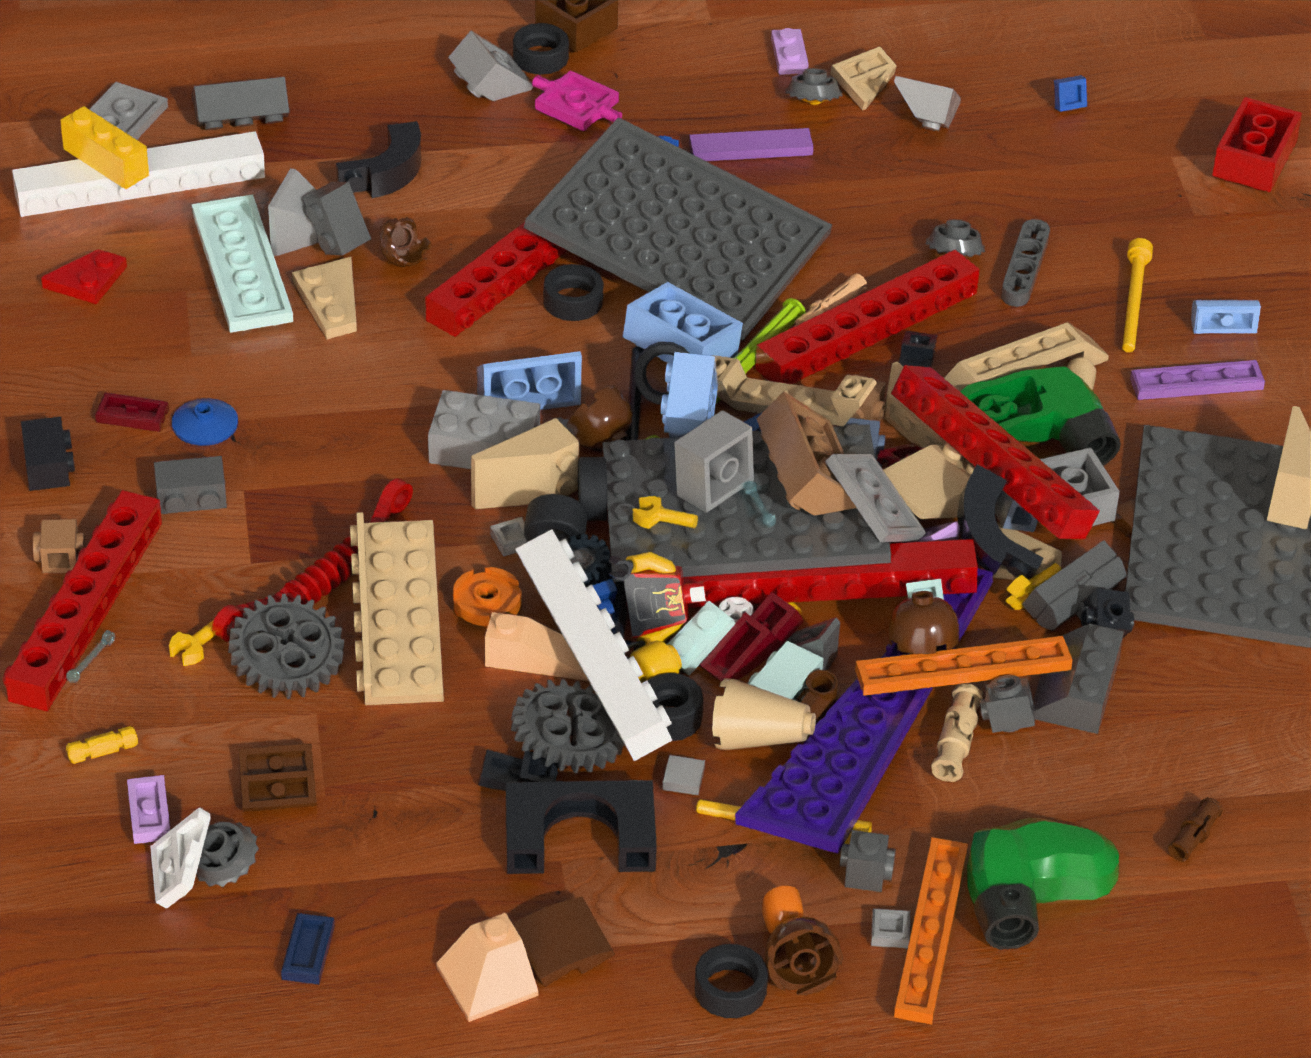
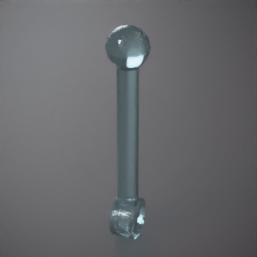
[744,481,776,527]
[66,630,115,683]

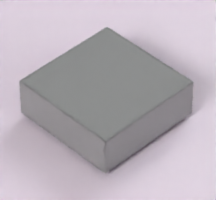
[490,517,527,556]
[663,755,705,795]
[871,908,910,948]

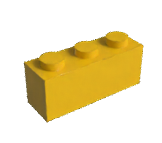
[60,106,149,189]

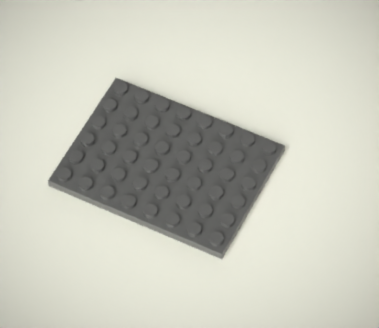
[524,117,832,340]
[603,424,891,582]
[1125,425,1311,648]

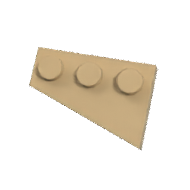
[292,257,357,339]

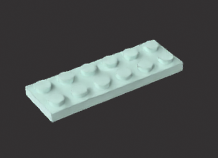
[192,194,293,333]

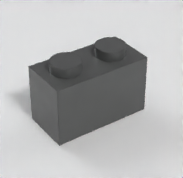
[303,182,371,255]
[154,456,227,514]

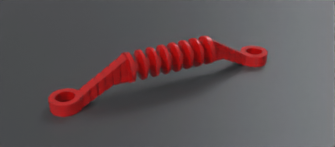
[212,478,413,642]

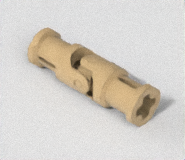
[931,684,984,782]

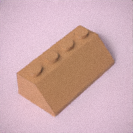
[757,391,856,516]

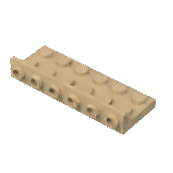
[350,512,444,705]

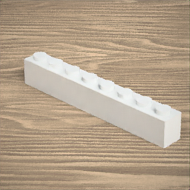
[12,131,265,217]
[516,529,672,761]

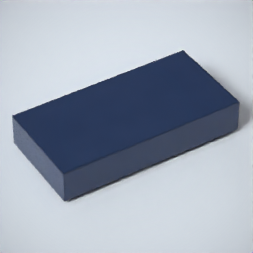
[281,913,335,985]

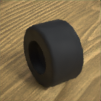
[524,494,587,543]
[648,673,704,741]

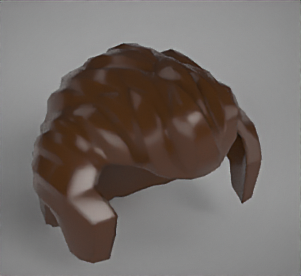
[380,217,431,267]

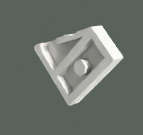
[150,808,211,908]

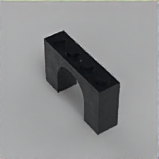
[506,780,657,874]

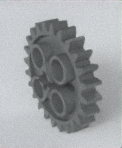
[228,594,344,699]
[511,679,625,773]

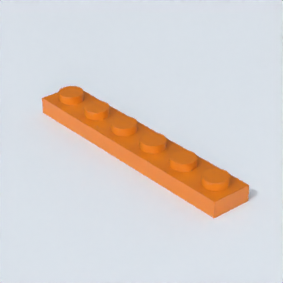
[855,636,1073,696]
[894,837,968,1025]

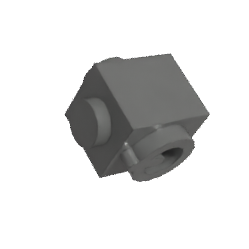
[980,675,1035,733]
[840,830,896,892]

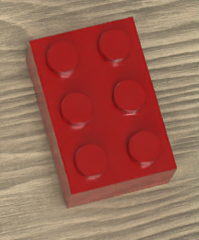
[1212,97,1302,192]

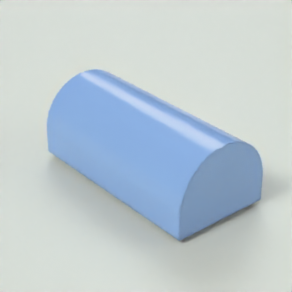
[1191,300,1261,334]

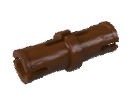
[1168,797,1223,862]

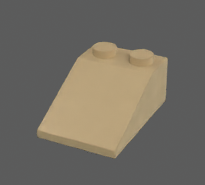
[1267,406,1311,529]
[471,418,579,509]
[883,443,975,519]

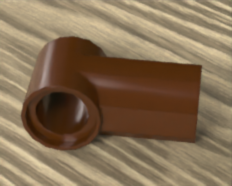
[795,670,838,739]

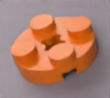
[453,567,522,629]

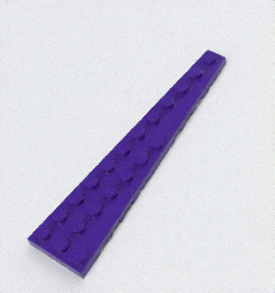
[735,568,993,854]

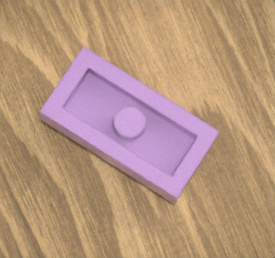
[771,28,809,75]
[127,775,170,844]

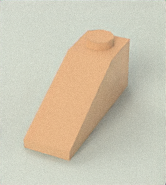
[485,612,588,681]

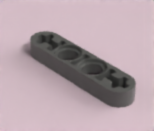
[1001,219,1050,307]

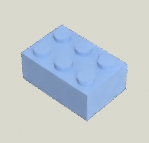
[623,282,743,363]
[661,352,718,438]

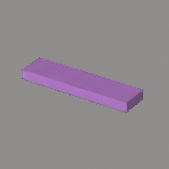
[689,128,813,161]
[1130,360,1265,400]

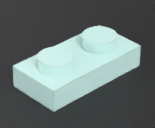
[667,601,736,676]

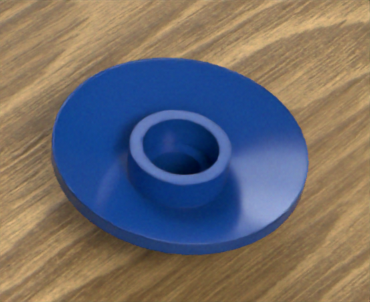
[172,398,238,446]

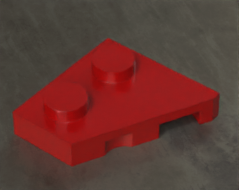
[41,249,127,304]

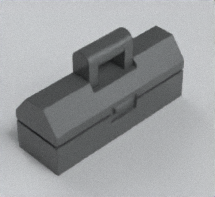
[1022,540,1127,631]

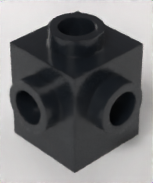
[1081,588,1134,638]

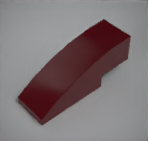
[700,592,804,682]

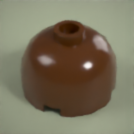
[566,385,633,450]
[889,591,959,654]
[765,916,843,995]

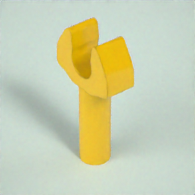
[632,496,698,529]
[1005,563,1062,610]
[169,620,216,666]

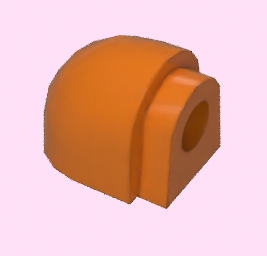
[762,886,804,933]

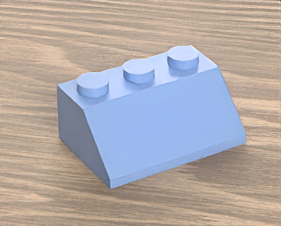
[477,351,582,410]

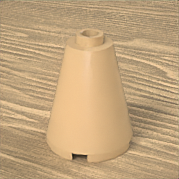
[712,678,816,750]

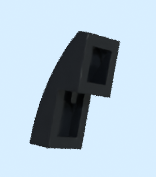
[898,330,938,367]
[478,750,558,791]

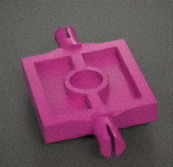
[532,70,622,131]

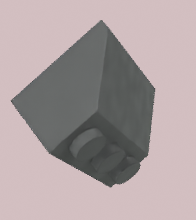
[192,77,290,130]
[1033,624,1124,734]

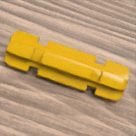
[66,726,138,764]

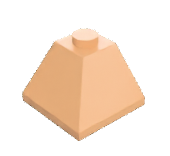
[436,913,538,1022]

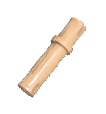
[795,274,867,326]

